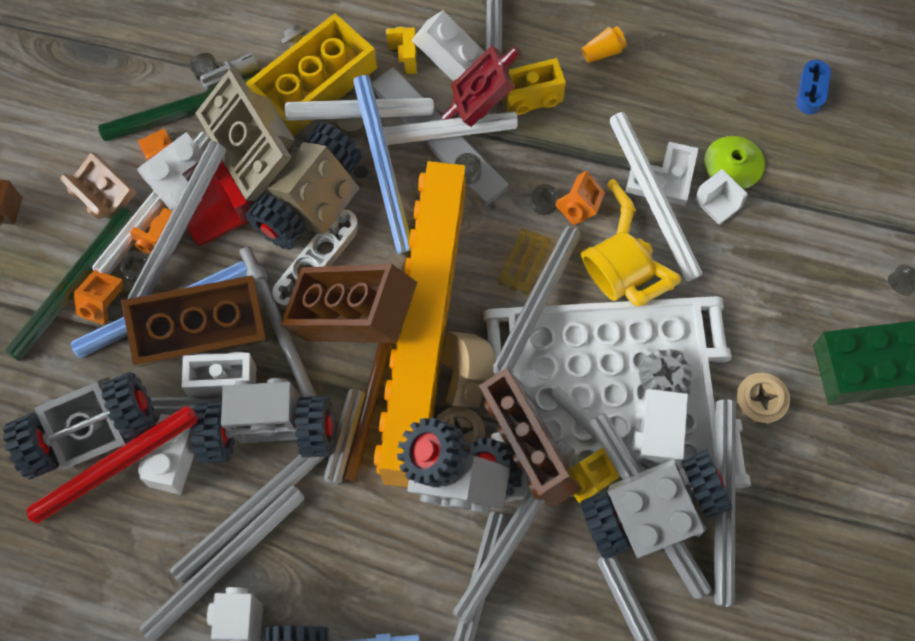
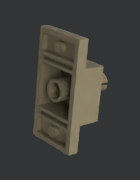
[195,69,296,202]

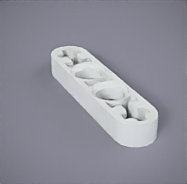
[272,209,358,311]

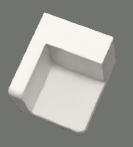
[694,169,748,225]

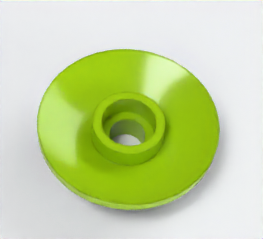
[704,136,765,190]

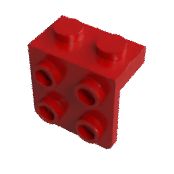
[187,160,252,246]

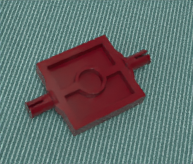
[441,45,522,127]

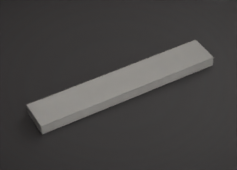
[371,67,509,207]

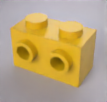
[501,58,566,115]

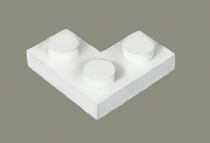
[137,132,204,211]
[625,142,698,206]

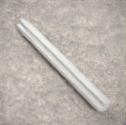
[610,112,702,281]
[92,132,211,275]

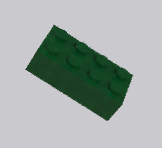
[813,321,915,406]

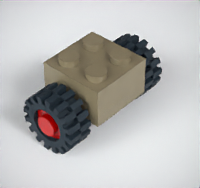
[246,123,362,250]

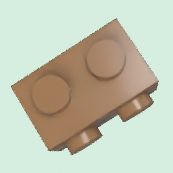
[60,152,137,219]

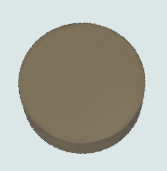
[336,118,365,137]

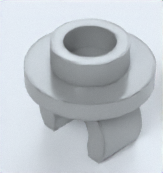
[281,24,308,48]

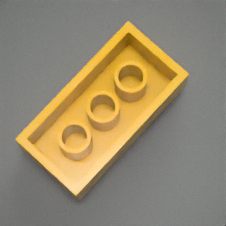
[246,13,377,137]

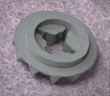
[639,348,693,393]

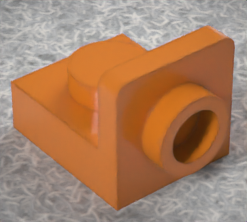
[137,128,172,161]
[555,170,605,225]
[130,208,173,254]
[74,270,123,325]

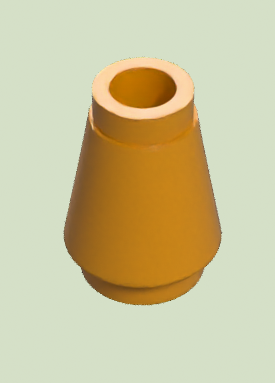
[581,26,627,63]

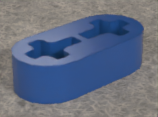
[796,60,831,115]

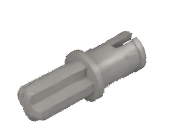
[200,53,259,91]

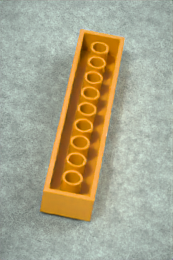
[374,161,465,488]

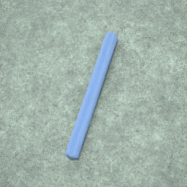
[354,75,412,254]
[71,261,248,358]

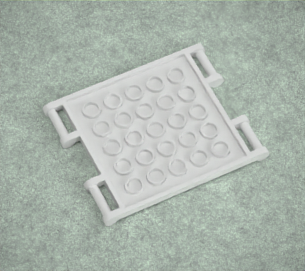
[483,296,751,502]

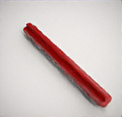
[26,406,198,524]

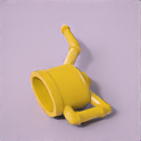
[581,179,681,307]

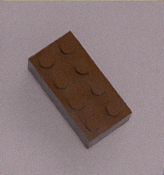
[280,264,418,343]
[121,275,268,367]

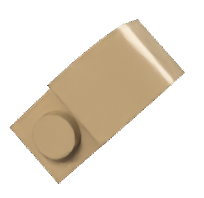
[440,331,496,408]

